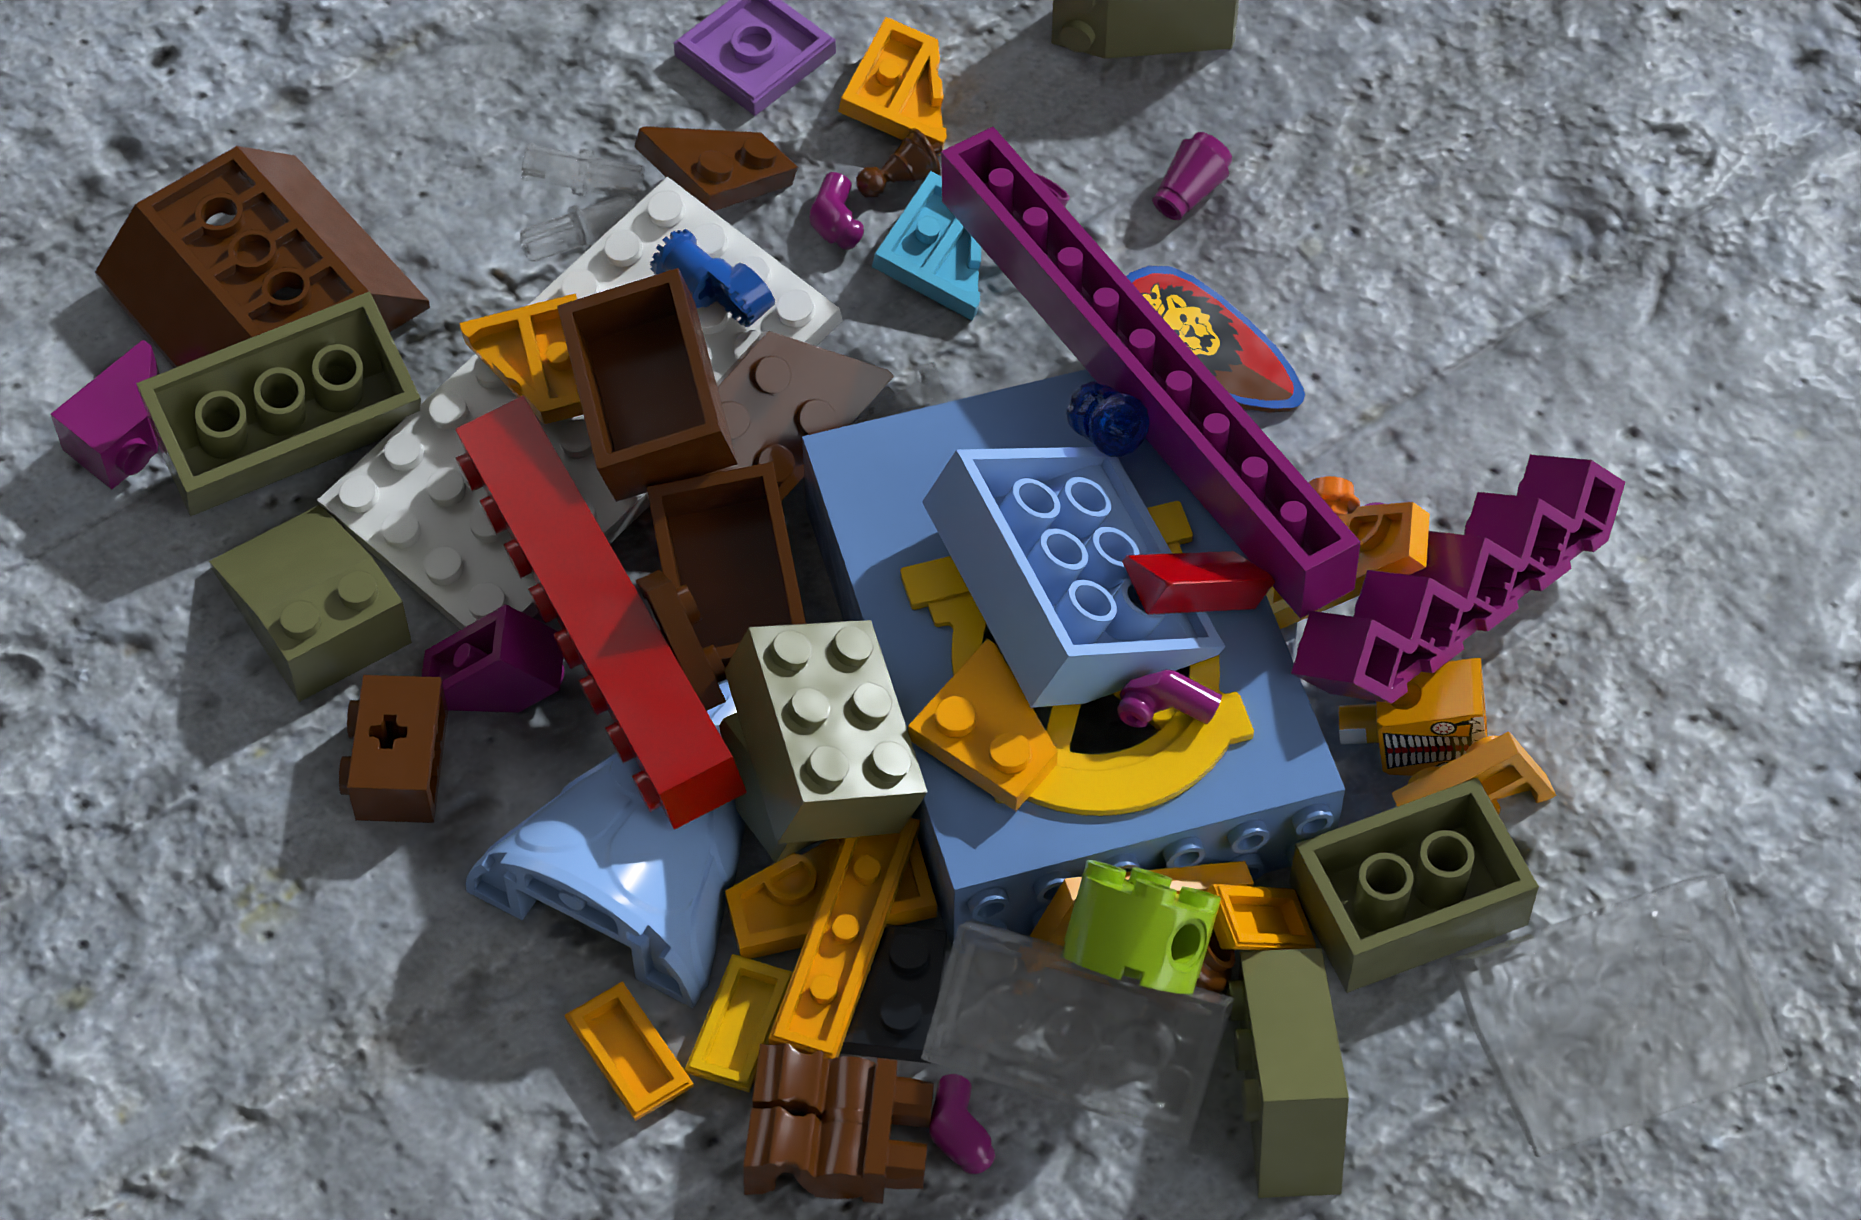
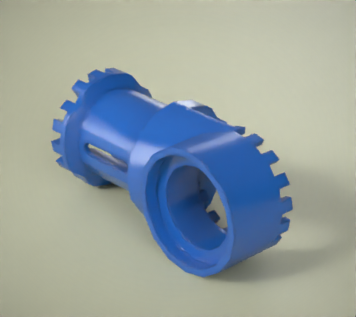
[650,229,775,327]

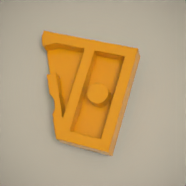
[838,17,947,156]
[459,293,584,425]
[908,639,1058,811]

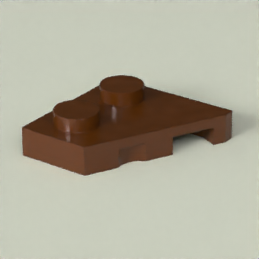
[634,126,798,211]
[635,570,727,711]

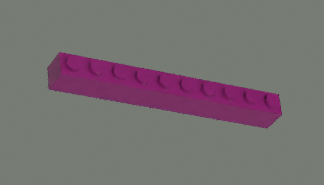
[941,126,1361,619]

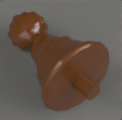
[855,128,943,198]

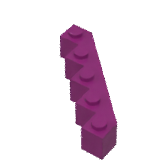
[1291,454,1626,704]

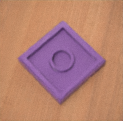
[673,0,836,116]

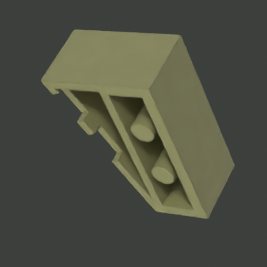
[1226,948,1349,1198]

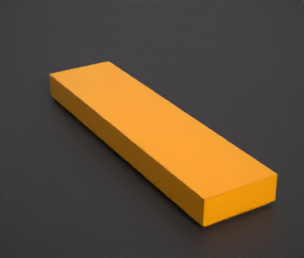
[769,817,920,1059]

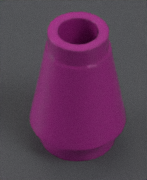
[1152,132,1233,221]

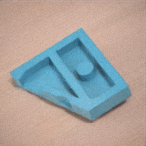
[872,171,981,321]

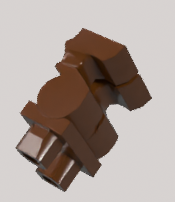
[743,1043,934,1204]

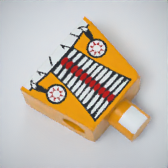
[1339,658,1488,776]

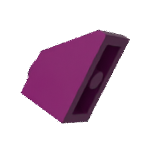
[50,339,160,490]
[421,604,565,713]

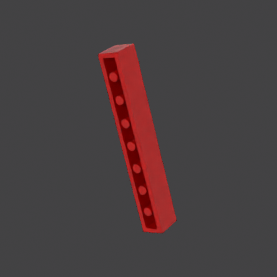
[455,395,747,830]

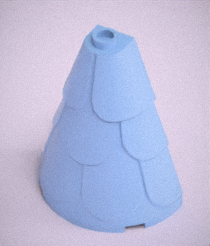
[466,682,746,1008]

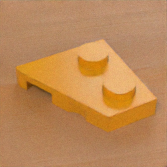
[1391,731,1556,814]

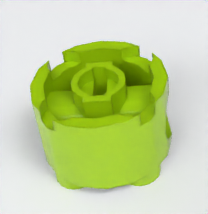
[1062,860,1221,994]

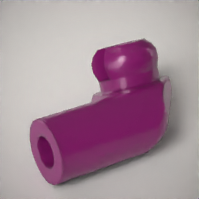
[1117,669,1222,728]

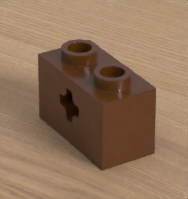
[339,675,448,823]

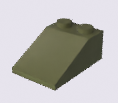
[1051,0,1239,59]
[209,505,412,702]

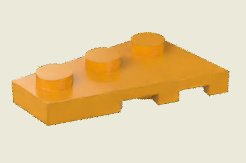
[725,817,937,959]

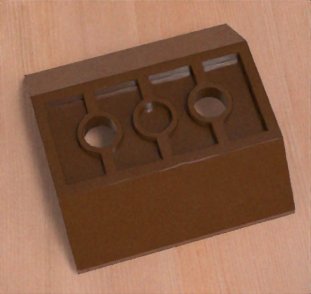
[95,146,430,368]

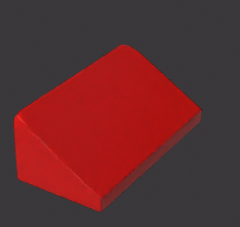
[1122,551,1275,614]

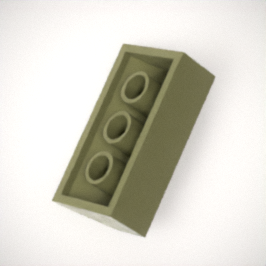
[136,291,421,517]

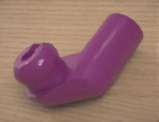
[809,172,864,250]
[929,1074,995,1174]

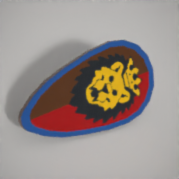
[1126,266,1305,413]

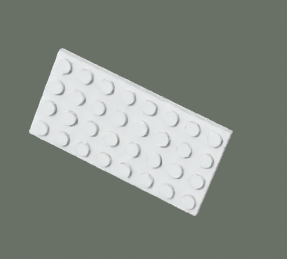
[317,177,843,629]

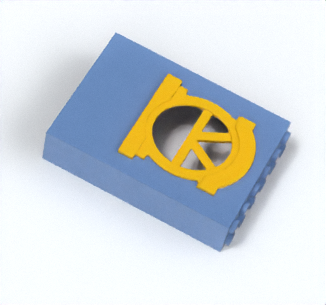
[802,369,1345,954]

